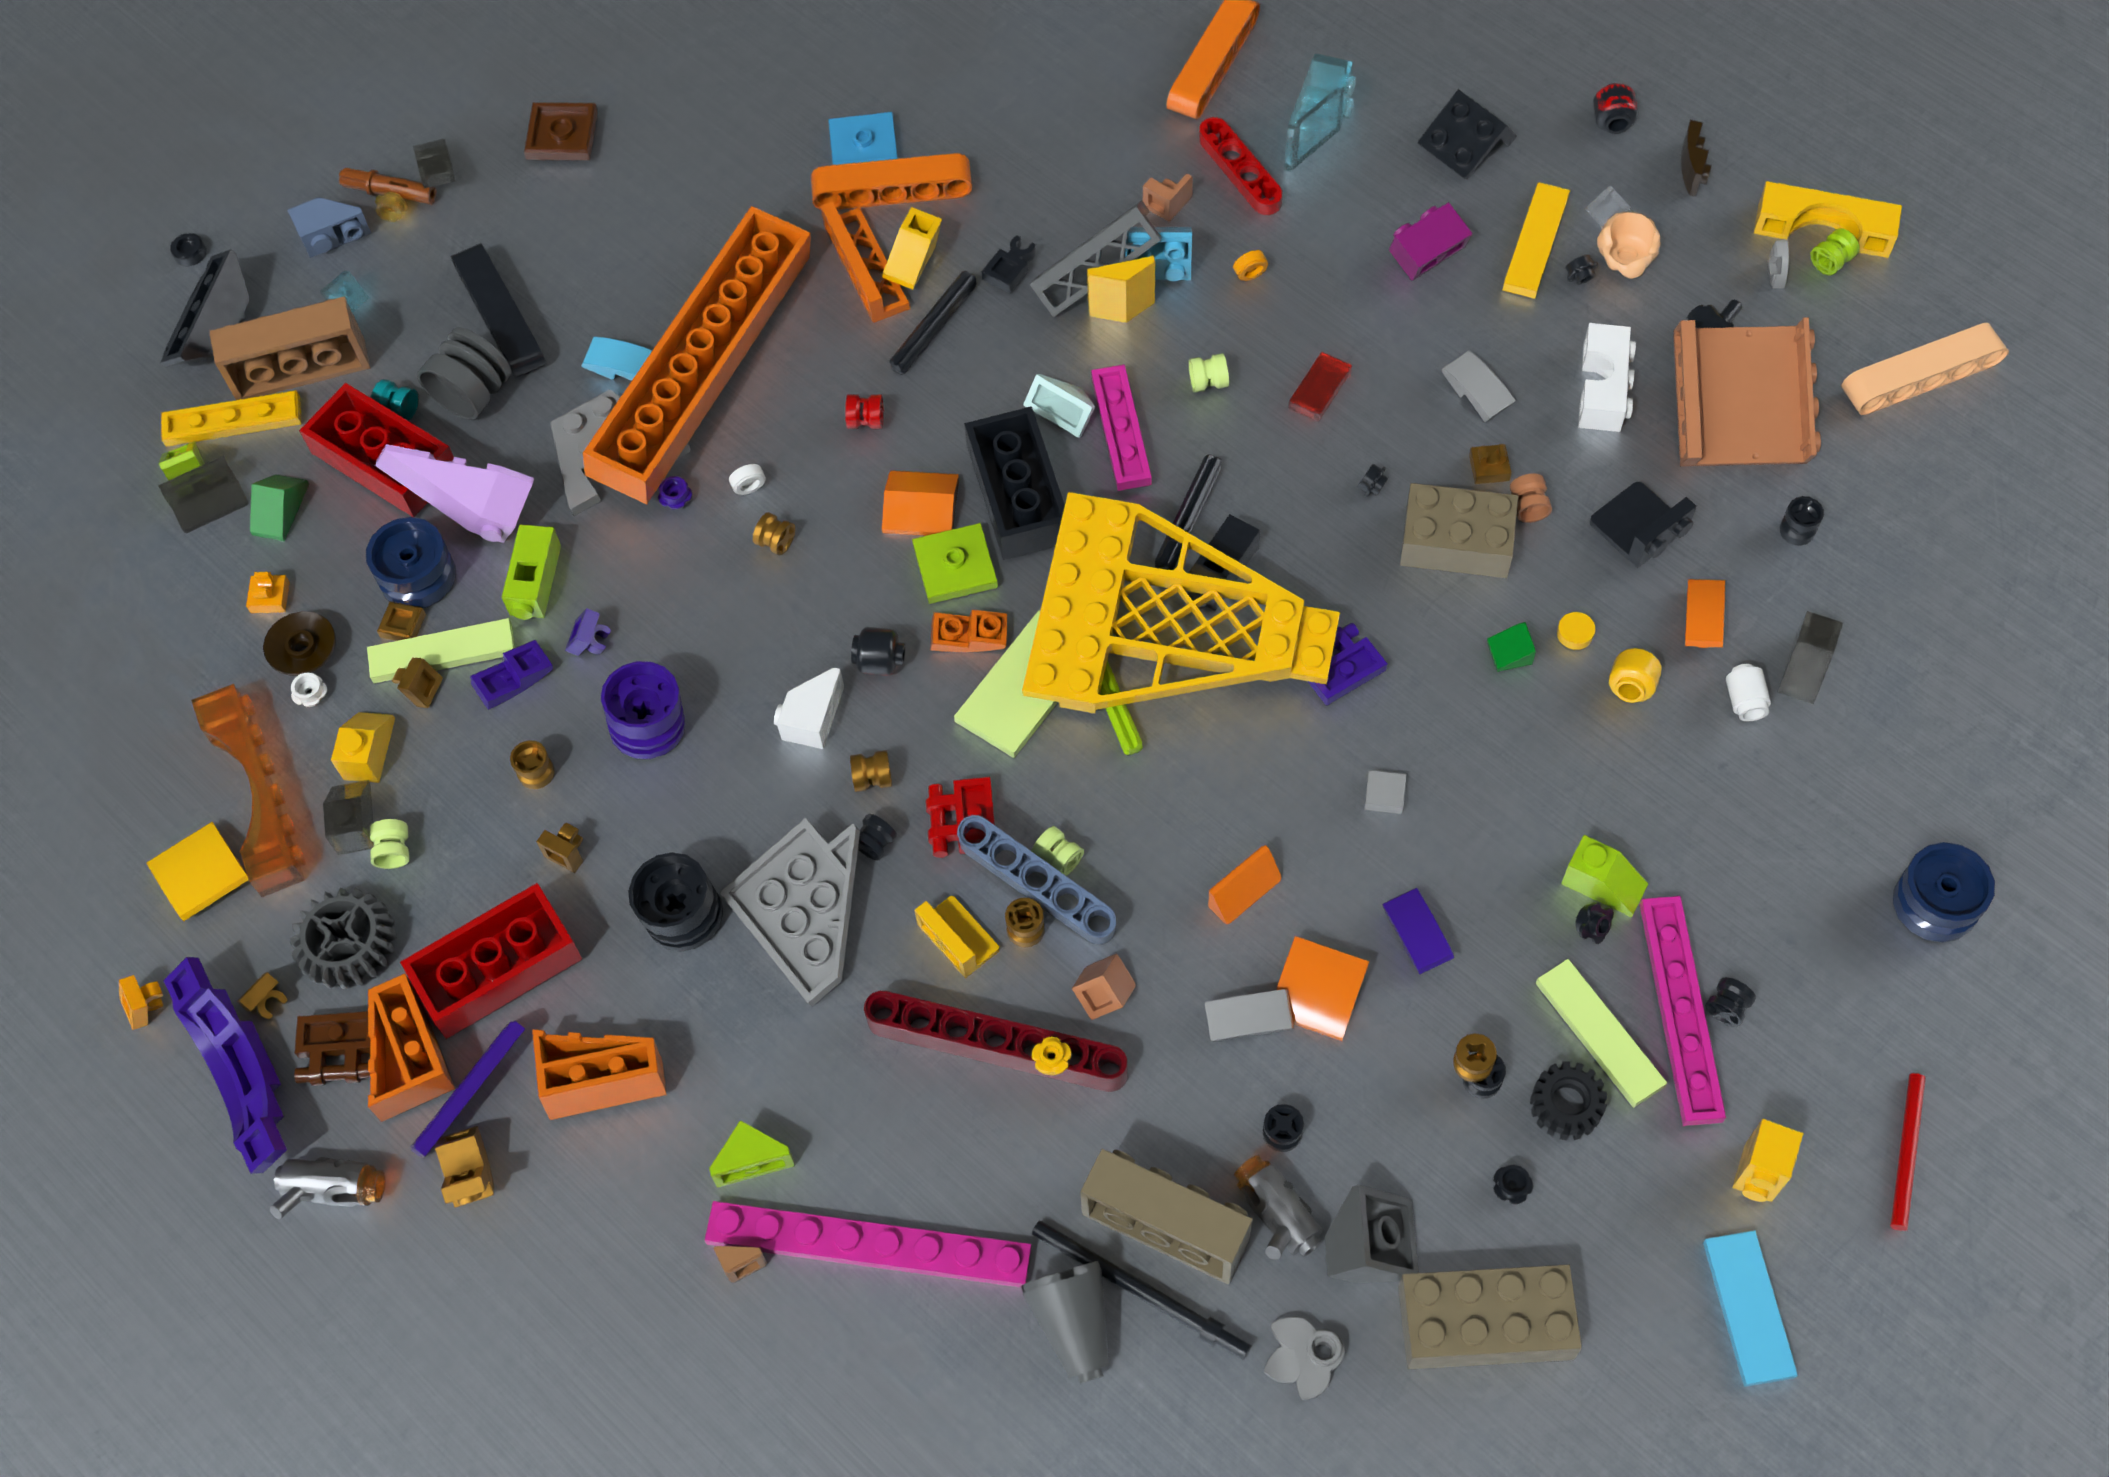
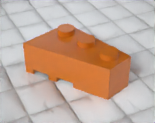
[368,973,455,1122]
[532,1029,667,1120]

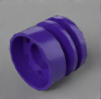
[601,661,685,759]

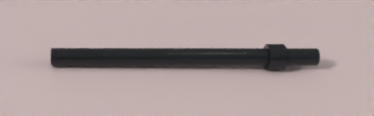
[1032,1220,1252,1360]

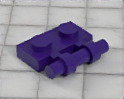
[1307,623,1388,706]

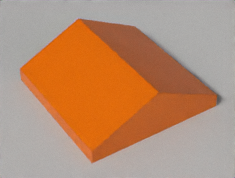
[882,470,959,536]

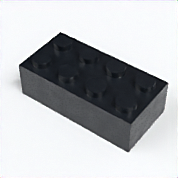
[964,406,1065,560]

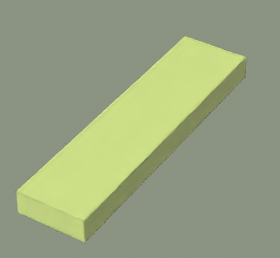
[367,618,515,684]
[1535,959,1667,1108]

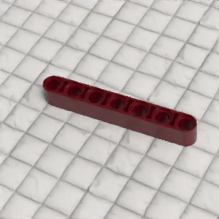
[864,991,1128,1092]

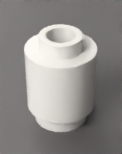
[1726,664,1771,721]

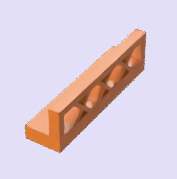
[820,201,910,323]

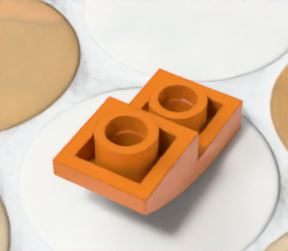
[1685,579,1725,648]
[930,609,1007,652]

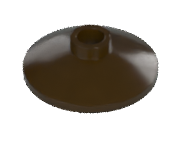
[263,611,336,676]

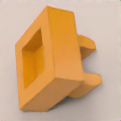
[246,572,290,613]
[119,975,163,1030]

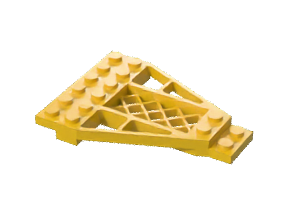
[1022,492,1340,714]

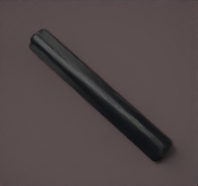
[890,271,977,374]
[1155,454,1222,570]

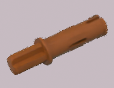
[339,168,436,205]

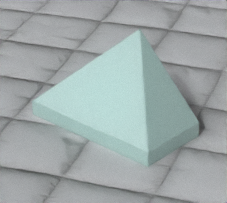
[1023,374,1095,438]

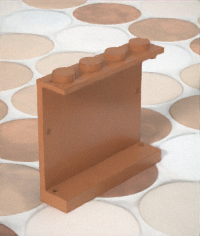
[1673,317,1821,467]

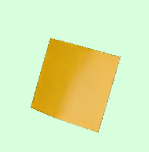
[146,822,250,922]

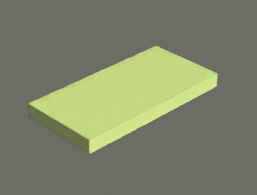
[954,610,1058,758]

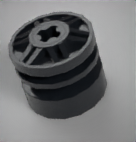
[628,852,723,952]

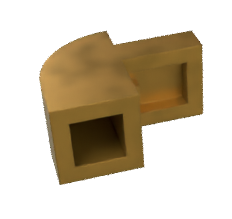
[435,1126,494,1207]

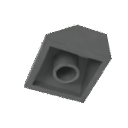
[1325,1185,1419,1283]

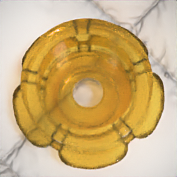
[375,192,408,222]

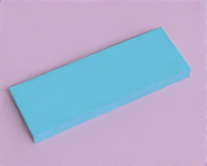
[1703,1231,1798,1387]

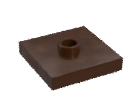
[524,102,598,160]

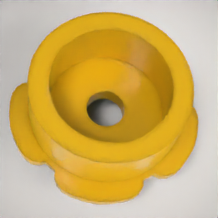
[1032,1037,1071,1076]

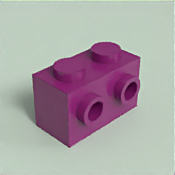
[1389,202,1473,281]

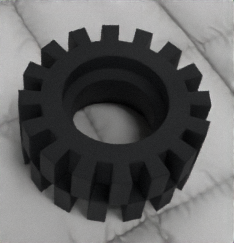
[1530,1061,1608,1140]

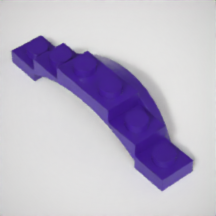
[163,957,287,1174]

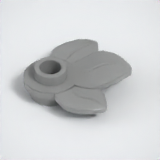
[1264,1317,1345,1400]

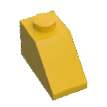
[331,712,395,783]

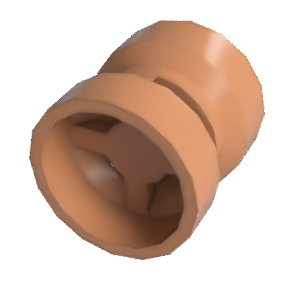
[1510,473,1552,523]

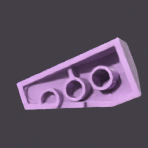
[375,444,534,543]

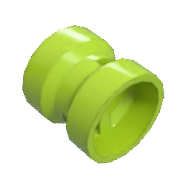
[1810,228,1860,275]

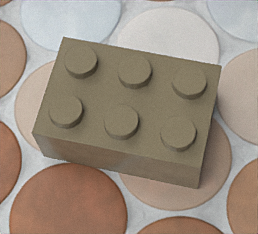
[1400,483,1518,578]

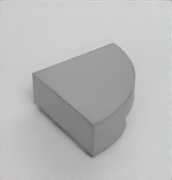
[1767,240,1789,289]

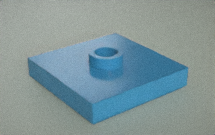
[828,112,898,165]

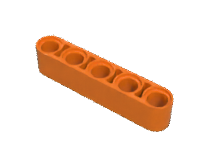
[1166,0,1260,120]
[811,153,972,210]

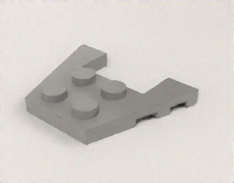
[550,390,691,516]

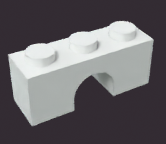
[1578,323,1636,432]

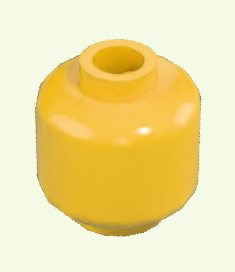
[1609,648,1662,703]

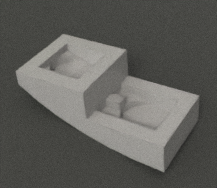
[1441,351,1516,422]
[1204,989,1294,1042]

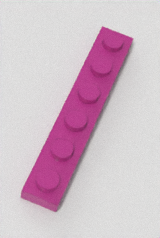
[1639,896,1726,1126]

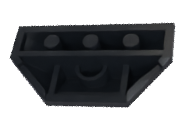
[160,249,250,367]

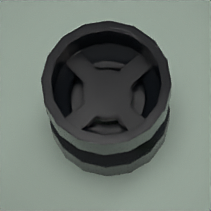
[1780,496,1824,546]

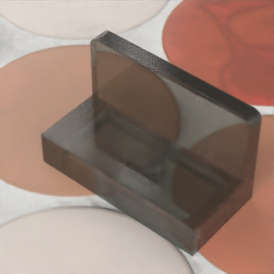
[158,455,249,533]

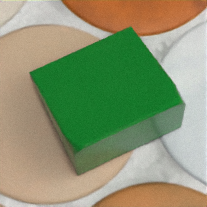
[1487,622,1536,672]

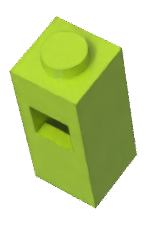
[501,525,561,620]

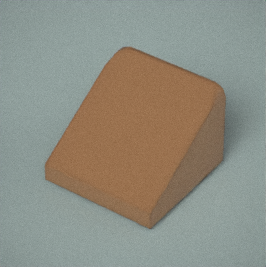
[713,1246,768,1283]

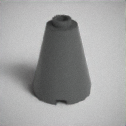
[1021,1261,1109,1383]

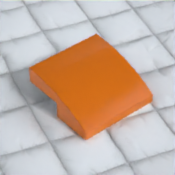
[1276,936,1369,1041]

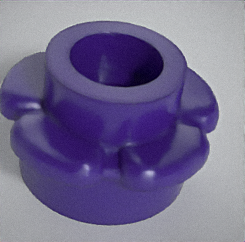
[658,476,692,509]

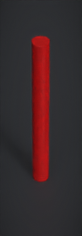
[1890,1073,1926,1231]

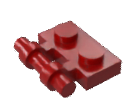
[925,777,995,858]

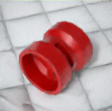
[845,394,884,429]

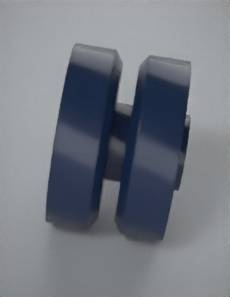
[366,517,456,608]
[1893,842,1995,942]

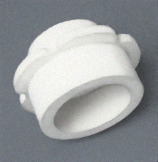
[291,673,327,707]

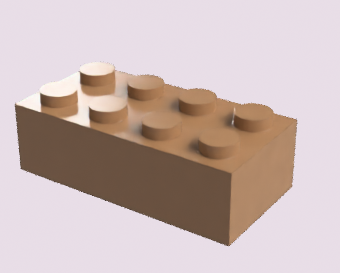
[209,296,370,400]

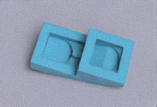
[581,337,652,381]

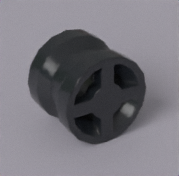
[858,813,897,861]
[1705,977,1756,1027]
[1463,1052,1506,1099]
[1262,1104,1304,1152]

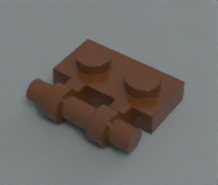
[294,1011,370,1086]

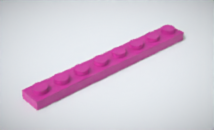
[705,1201,1032,1288]

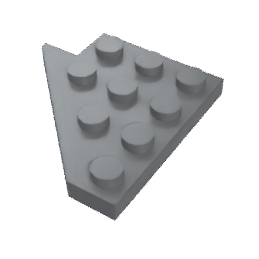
[719,818,860,1007]

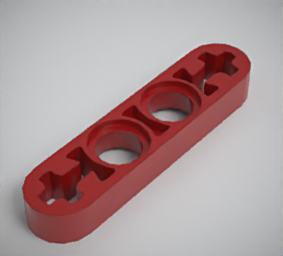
[1199,117,1282,215]

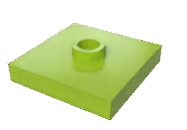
[912,523,998,604]

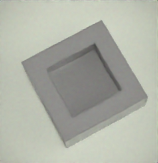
[1364,770,1406,814]

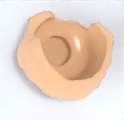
[1597,212,1661,279]

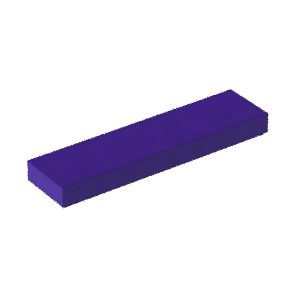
[410,1020,525,1158]

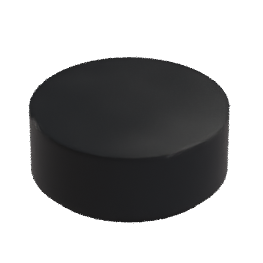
[170,233,207,266]

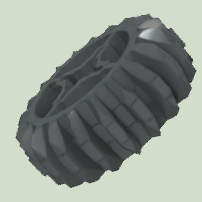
[289,887,397,990]

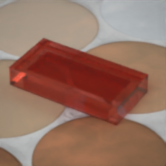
[1288,352,1352,422]

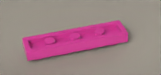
[1091,364,1152,491]

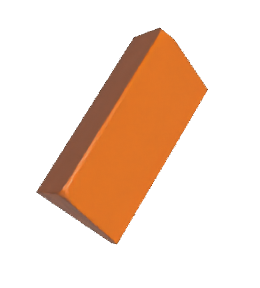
[1208,845,1281,925]

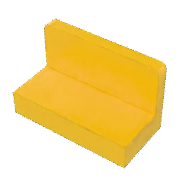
[914,896,999,979]

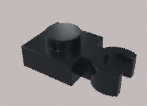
[981,235,1036,294]

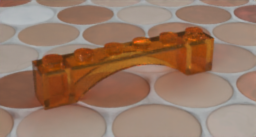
[191,684,306,897]

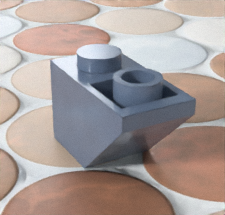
[288,197,371,258]

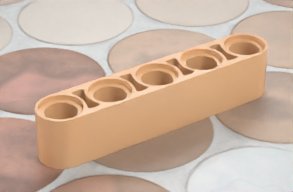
[1841,322,2009,415]

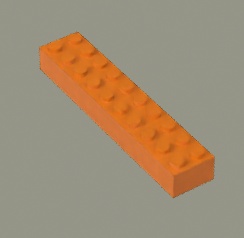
[583,206,811,505]

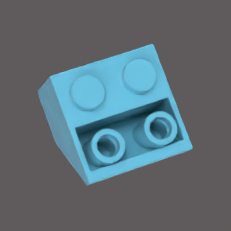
[1125,227,1192,281]

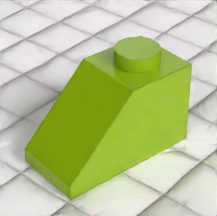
[1561,835,1648,918]

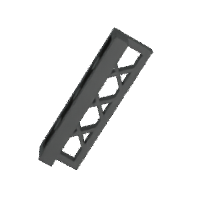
[1029,201,1162,317]

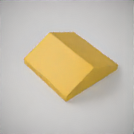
[1087,256,1155,323]

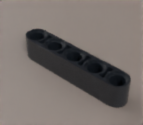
[451,243,547,378]

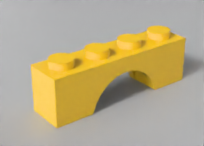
[1754,181,1902,258]

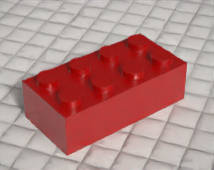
[299,382,454,517]
[400,882,582,1039]

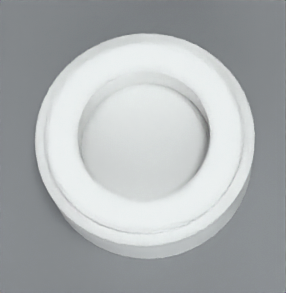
[729,464,766,495]

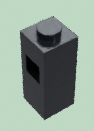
[1186,514,1260,611]

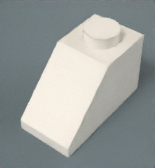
[774,668,844,749]

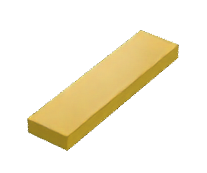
[1502,182,1570,299]
[161,390,302,447]

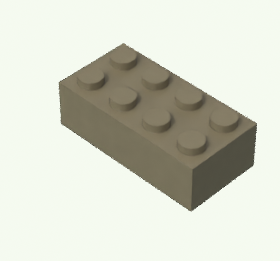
[1080,1149,1252,1285]
[1398,1265,1582,1370]

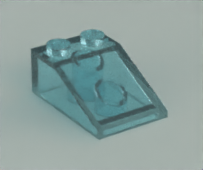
[1285,53,1356,172]

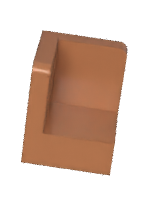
[1143,174,1193,222]
[1071,953,1136,1020]

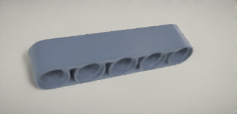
[957,815,1116,945]

